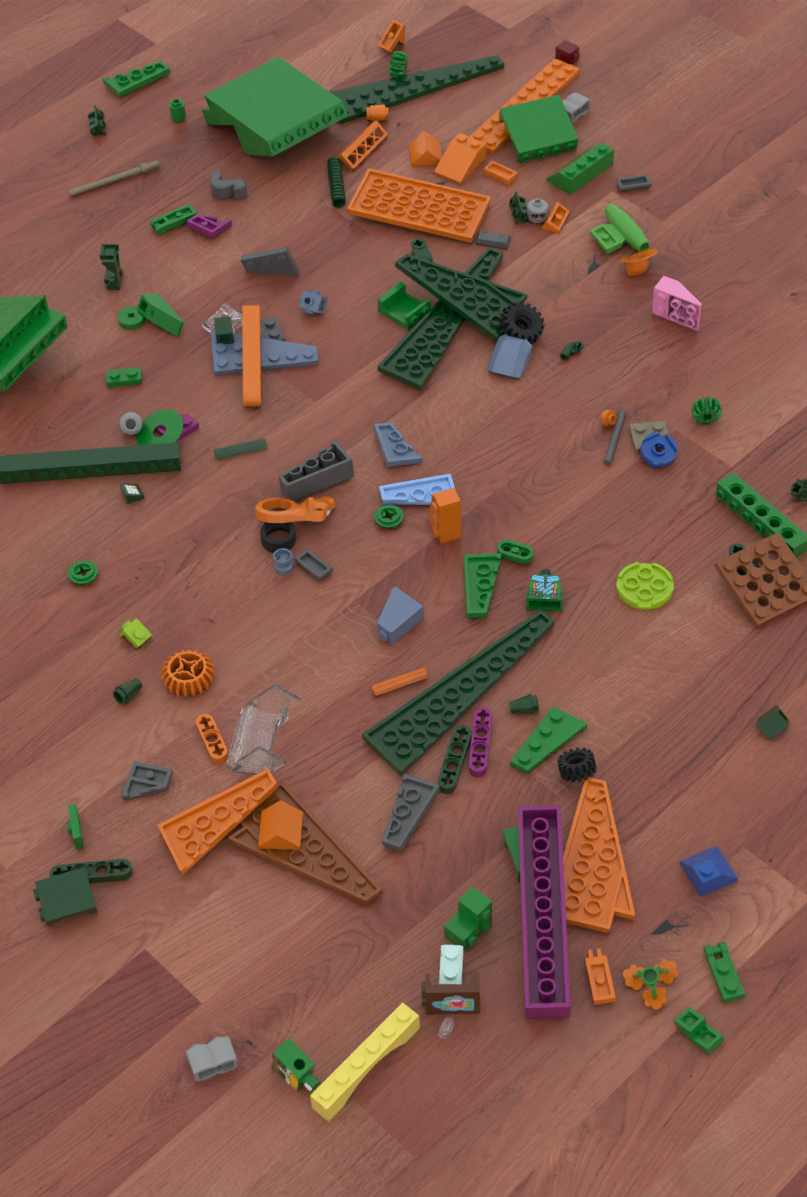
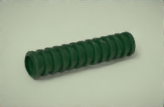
[327,157,346,208]

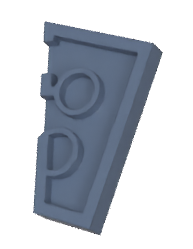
[373,422,423,467]

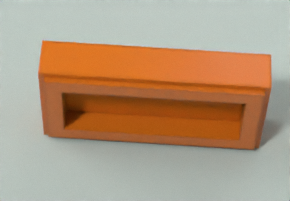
[483,161,518,186]

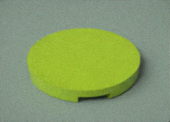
[616,562,674,610]

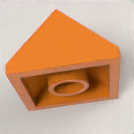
[409,130,442,167]
[258,800,303,849]

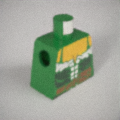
[271,1038,320,1092]

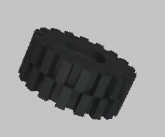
[498,302,545,345]

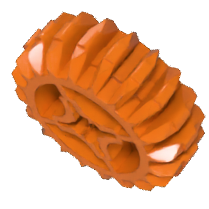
[161,648,215,697]

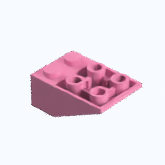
[652,276,702,331]

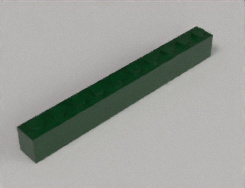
[0,442,181,484]

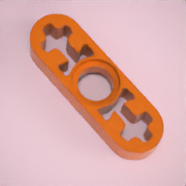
[196,714,228,764]

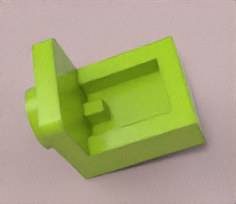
[119,618,152,649]

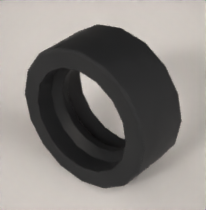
[260,522,296,553]

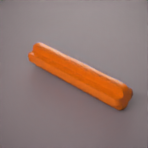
[371,667,428,696]

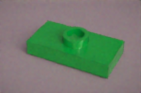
[67,803,84,850]

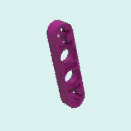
[469,707,492,777]

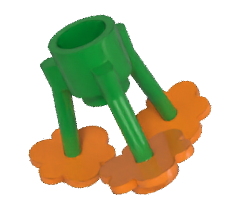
[622,959,679,1010]

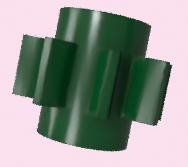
[790,479,807,502]

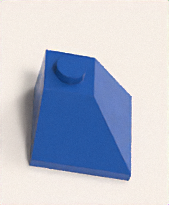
[679,846,738,897]

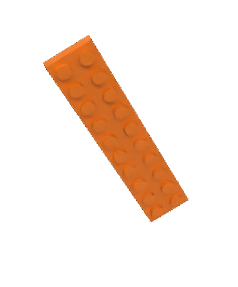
[469,58,580,155]

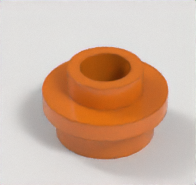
[600,409,617,427]

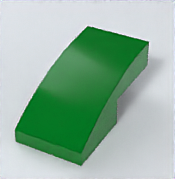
[674,1007,724,1055]

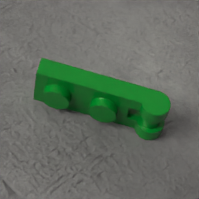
[150,204,197,235]
[703,942,745,1003]

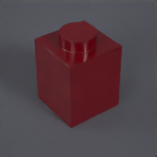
[555,40,580,65]

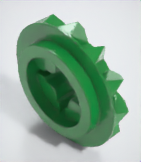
[374,505,404,529]
[68,560,98,586]

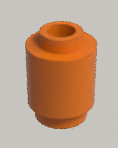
[366,105,389,122]

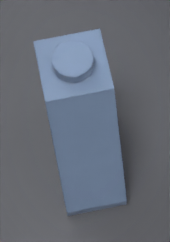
[377,586,424,645]

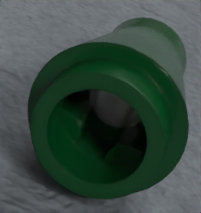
[113,678,142,704]
[509,694,539,714]

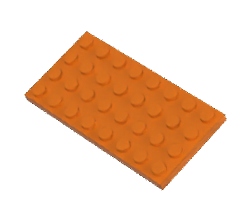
[347,168,491,243]

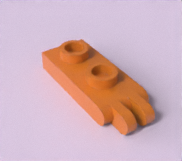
[584,948,616,1005]

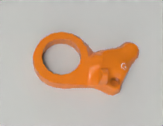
[255,496,336,523]

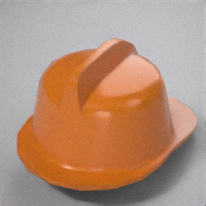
[620,249,658,276]

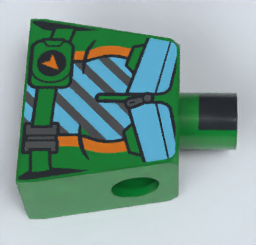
[526,569,563,612]

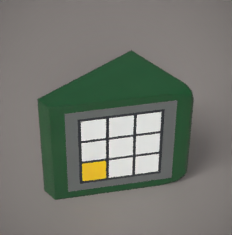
[120,483,144,504]

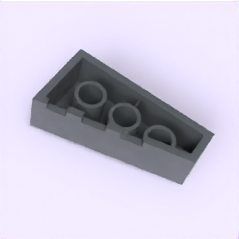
[279,440,354,501]

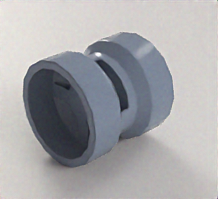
[273,548,293,575]

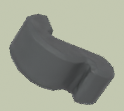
[210,170,247,199]

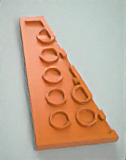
[157,768,279,876]

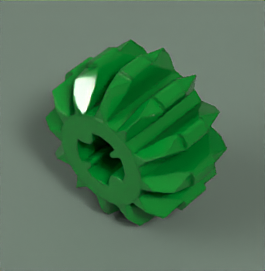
[389,51,408,77]
[691,396,722,425]

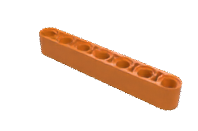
[242,305,262,407]

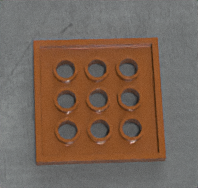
[714,532,807,628]

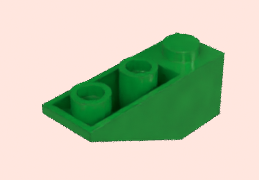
[137,294,184,337]

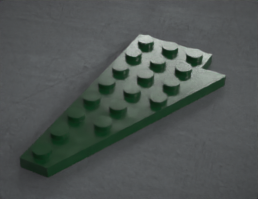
[395,254,528,342]

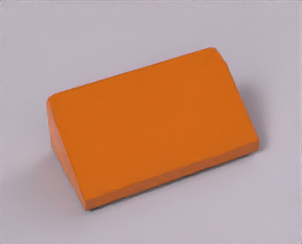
[541,202,570,233]

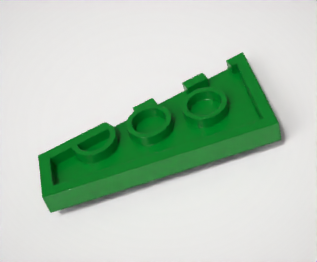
[510,706,587,775]

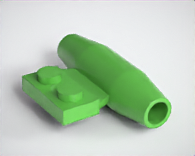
[590,204,650,254]

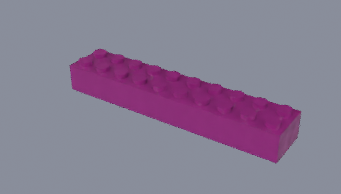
[518,805,570,1018]

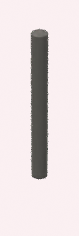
[604,409,626,465]

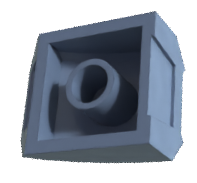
[487,334,532,379]

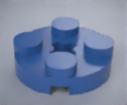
[640,432,677,468]

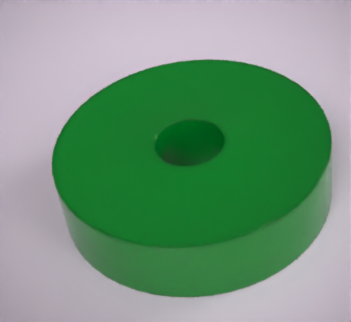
[117,306,145,330]

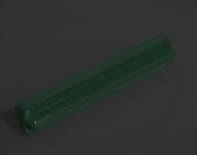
[214,438,267,459]

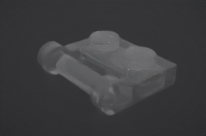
[201,303,242,333]

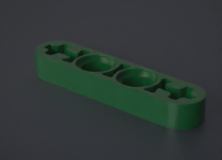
[438,725,472,794]
[49,859,133,884]

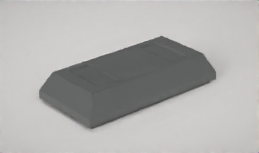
[616,174,652,192]
[475,231,511,249]
[294,549,333,581]

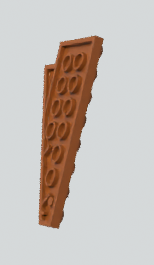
[228,780,383,905]

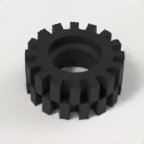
[557,747,597,783]

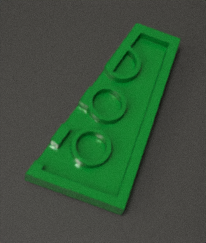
[103,61,170,97]
[464,553,502,618]

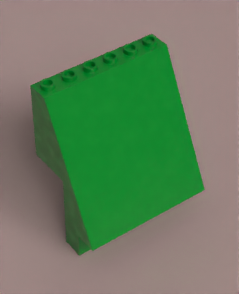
[201,57,348,156]
[0,295,68,392]

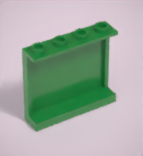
[499,95,579,163]

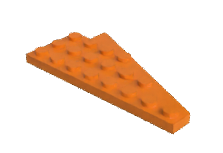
[563,777,635,934]

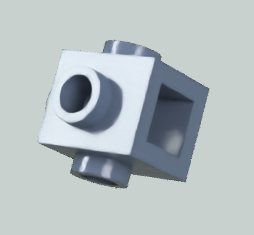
[299,289,328,315]

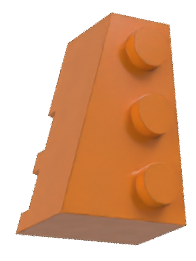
[428,488,461,544]

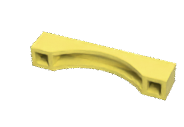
[310,1002,420,1122]

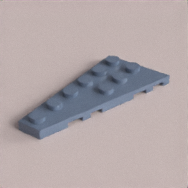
[210,329,318,375]

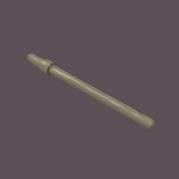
[68,160,160,197]

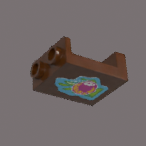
[421,972,480,1015]

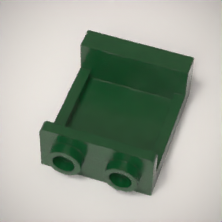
[33,867,98,926]

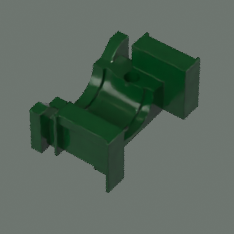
[99,244,124,290]

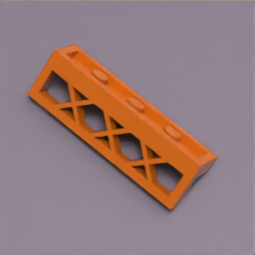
[337,120,388,171]

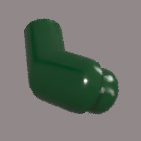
[560,341,584,360]

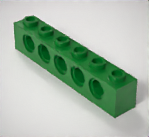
[716,472,807,558]

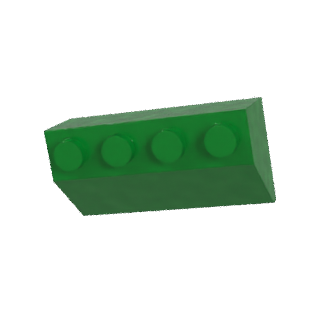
[547,142,614,195]

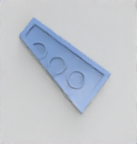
[379,474,455,505]

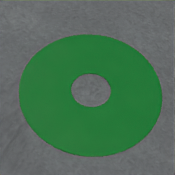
[136,409,183,445]

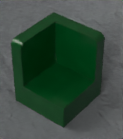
[214,316,234,344]
[757,705,789,740]

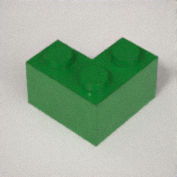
[444,886,492,952]

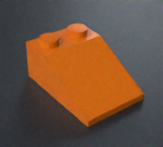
[434,133,486,185]

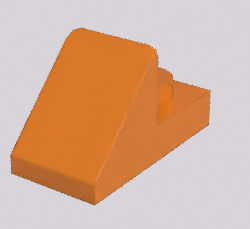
[378,19,406,53]

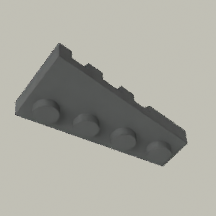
[382,774,441,852]

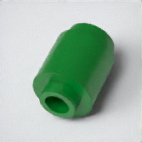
[169,99,186,123]

